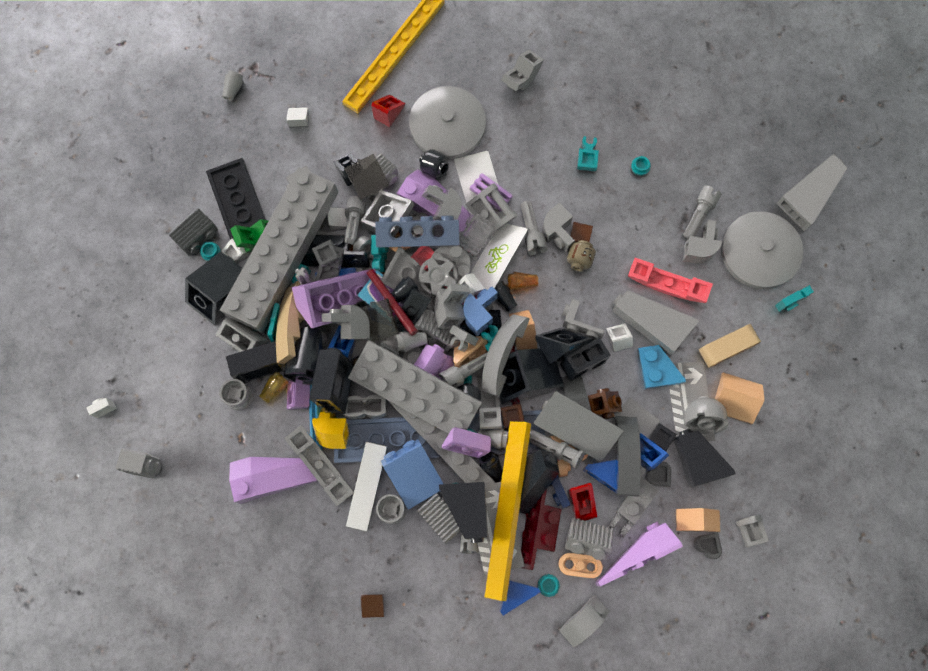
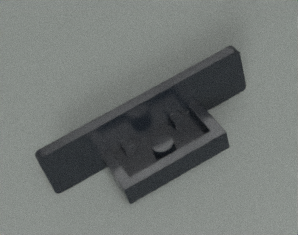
[300,235,370,268]

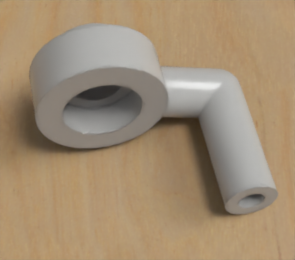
[353,236,376,271]

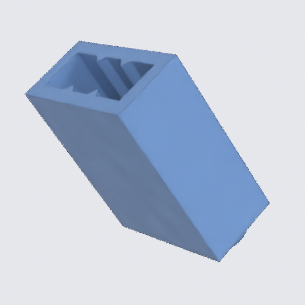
[381,439,443,510]

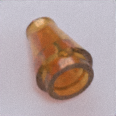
[507,272,538,292]

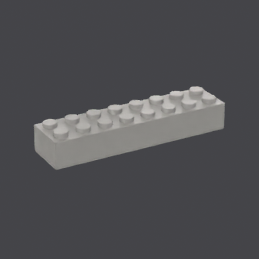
[220,167,339,333]

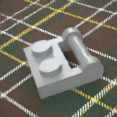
[465,183,518,235]

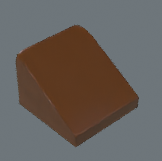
[361,594,384,618]

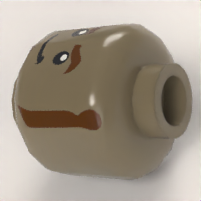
[567,240,596,272]

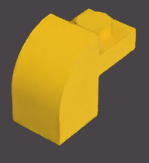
[312,411,349,449]

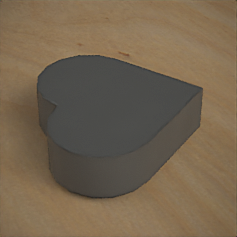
[645,461,672,487]
[694,532,722,559]

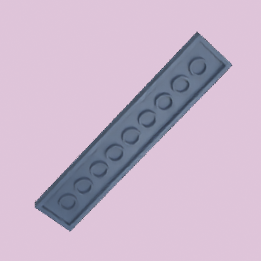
[334,410,546,464]

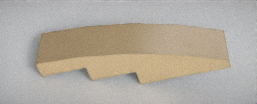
[276,281,305,364]

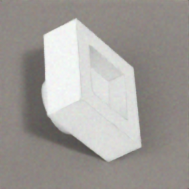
[86,398,117,418]

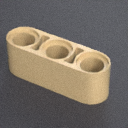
[699,324,761,368]

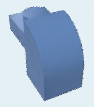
[463,286,498,336]

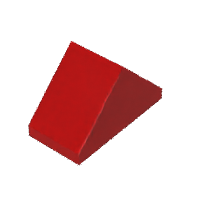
[371,94,405,127]
[567,483,598,521]

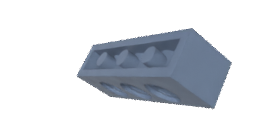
[375,215,459,247]

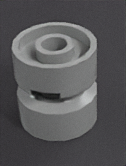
[219,379,253,411]
[376,494,406,524]

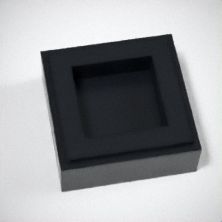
[648,423,677,451]

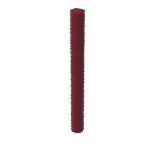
[367,269,418,336]

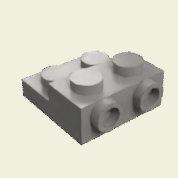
[360,190,414,237]

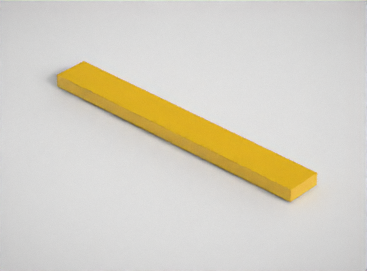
[342,0,445,114]
[484,421,531,601]

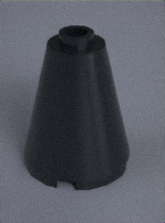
[283,325,323,385]

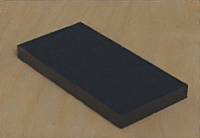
[206,157,266,240]

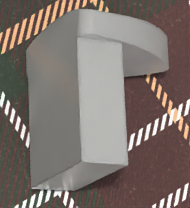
[736,515,769,547]

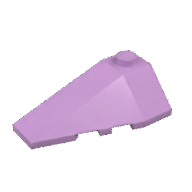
[397,169,476,237]
[292,268,375,328]
[229,457,318,504]
[595,521,683,586]

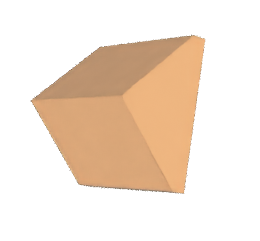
[715,372,765,424]

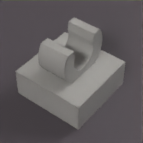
[449,325,479,352]

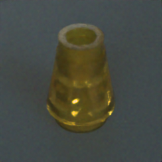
[259,372,289,403]

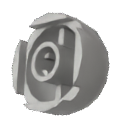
[685,396,728,434]

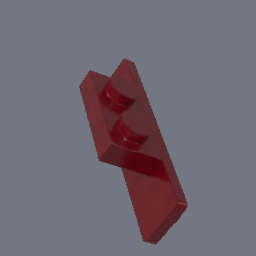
[521,489,562,570]

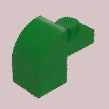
[230,219,269,253]

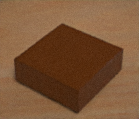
[570,222,593,243]
[500,404,525,429]

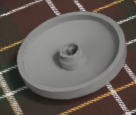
[409,86,486,159]
[721,212,803,289]

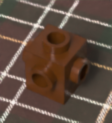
[588,388,622,419]

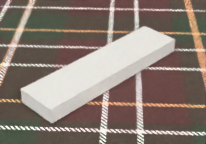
[346,442,387,531]

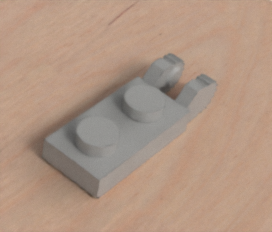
[608,477,659,538]

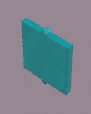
[267,303,280,342]

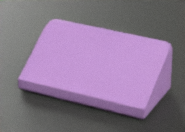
[287,379,310,410]
[442,427,491,458]

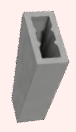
[776,154,847,232]
[612,290,699,356]

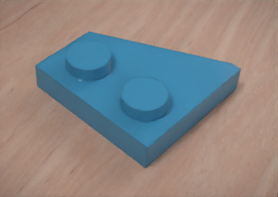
[638,345,686,389]

